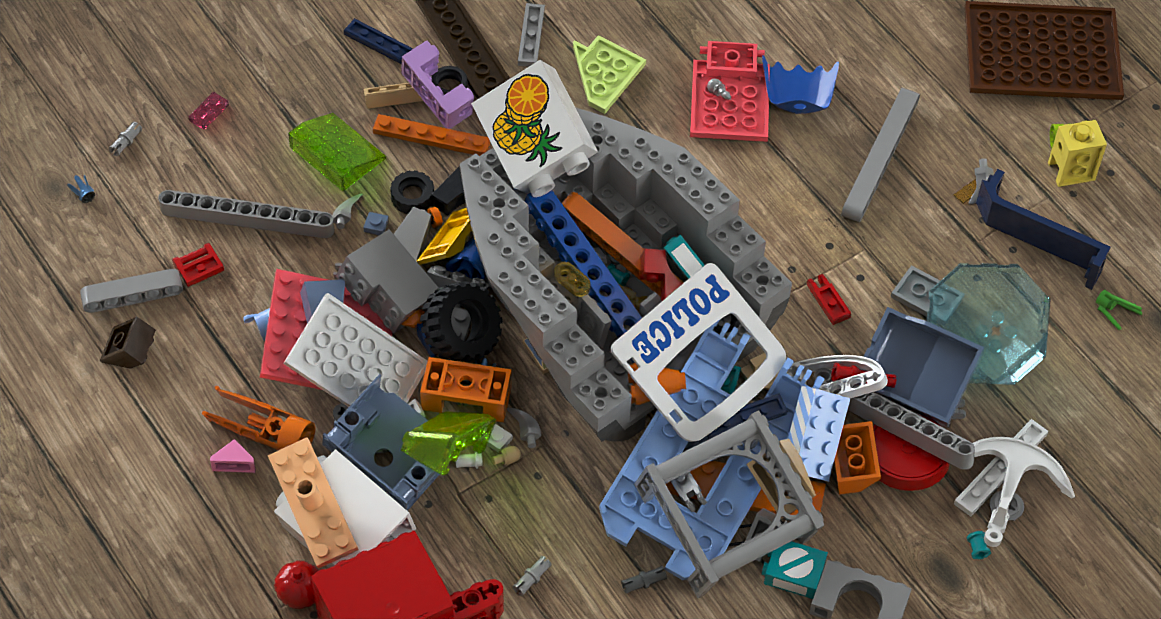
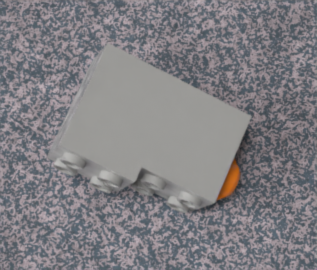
[336,229,438,334]

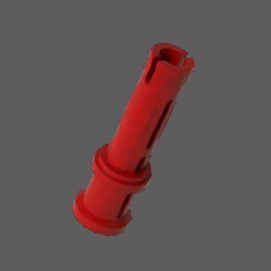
[831,363,897,388]

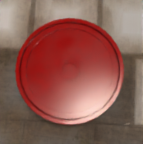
[873,414,950,491]

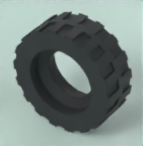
[390,170,434,214]

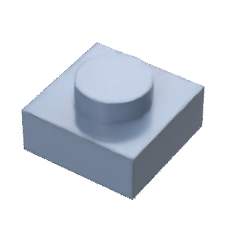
[363,212,389,235]

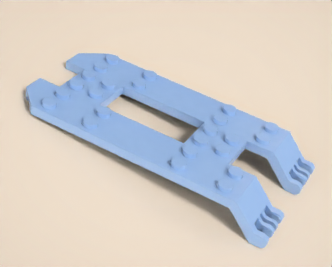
[599,320,825,580]

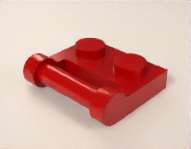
[172,243,225,287]

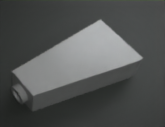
[394,207,432,261]

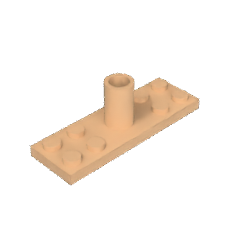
[268,437,359,569]

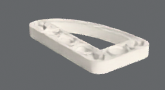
[787,355,888,398]

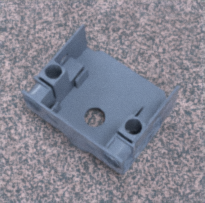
[322,374,461,511]

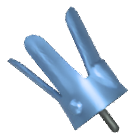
[67,175,95,203]

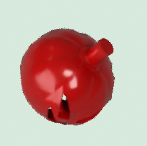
[274,560,319,609]

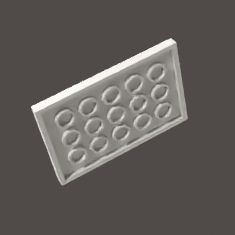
[283,293,427,407]

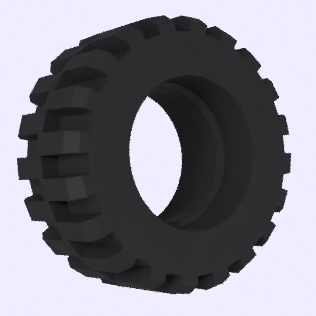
[420,282,503,362]

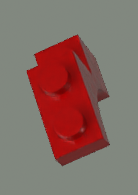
[640,248,682,301]

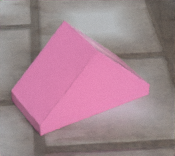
[210,439,256,473]

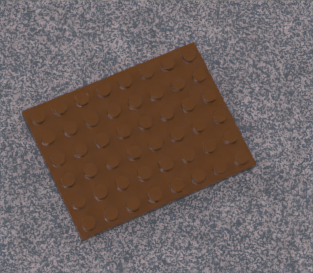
[965,1,1124,100]

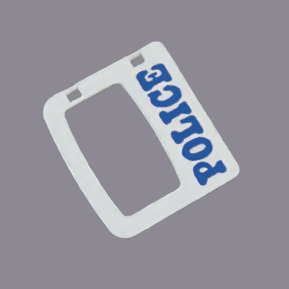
[611,263,786,442]

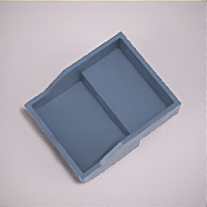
[857,307,984,427]

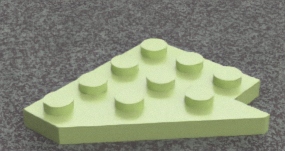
[573,35,646,114]

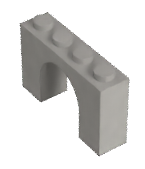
[809,560,912,619]

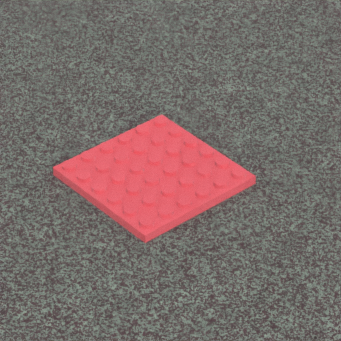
[260,269,393,390]

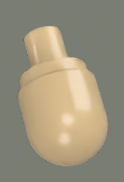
[491,446,521,465]

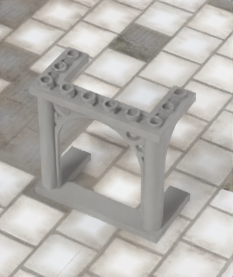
[634,410,824,599]

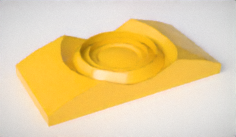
[416,208,472,265]

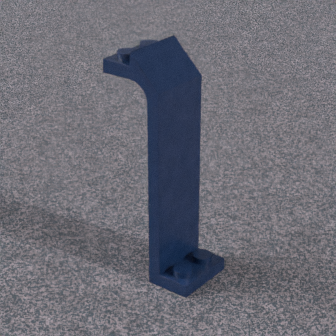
[976,169,1111,290]

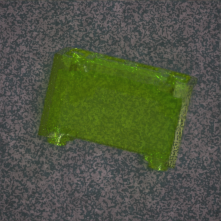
[400,411,496,476]

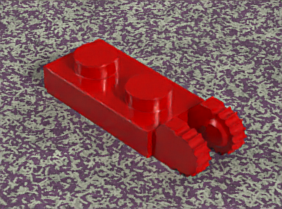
[807,274,851,325]

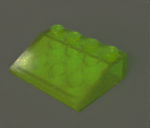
[288,113,386,192]

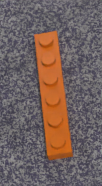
[373,114,491,156]

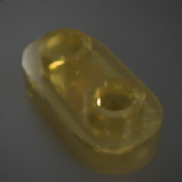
[554,262,590,297]

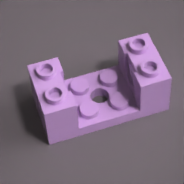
[401,41,474,129]

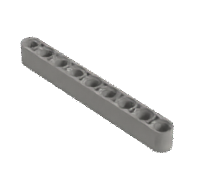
[841,88,920,223]
[158,190,335,238]
[814,368,975,469]

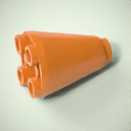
[628,363,686,405]

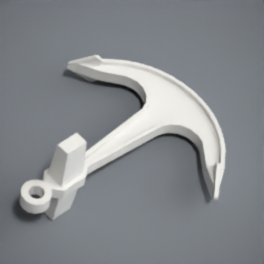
[973,437,1075,547]

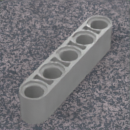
[80,269,183,313]

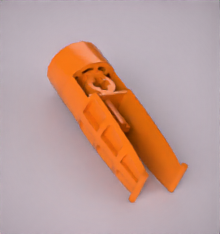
[202,386,316,450]

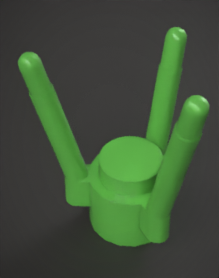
[1096,290,1142,330]

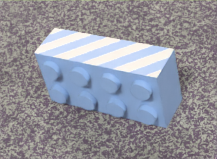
[788,386,850,482]

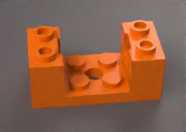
[420,357,512,423]

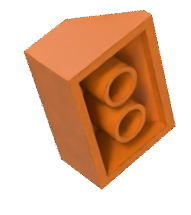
[834,421,881,495]

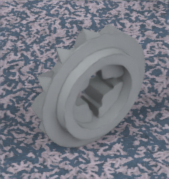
[989,490,1024,522]

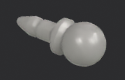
[707,78,731,100]

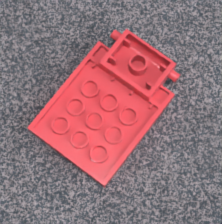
[690,41,770,142]

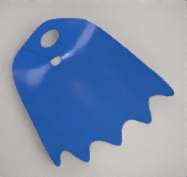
[762,55,839,114]

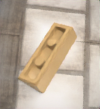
[364,83,423,109]

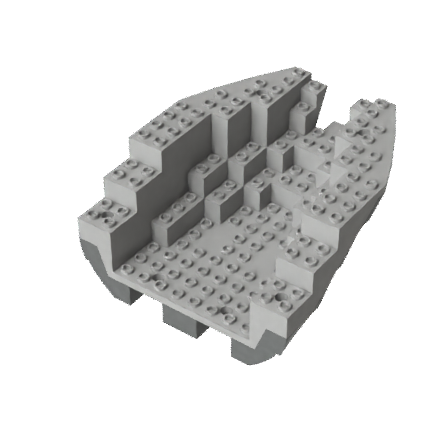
[460,107,792,442]

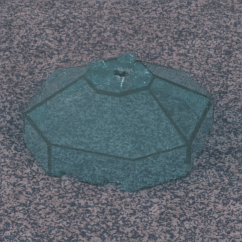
[927,263,1051,385]

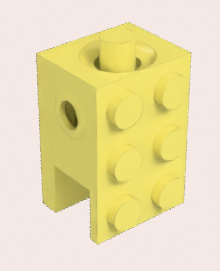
[1048,120,1107,187]

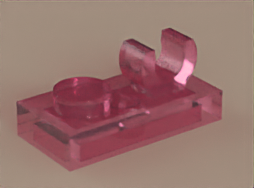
[189,92,229,130]

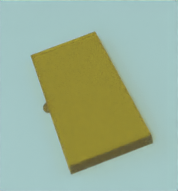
[953,179,976,204]

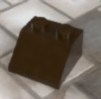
[100,317,156,369]

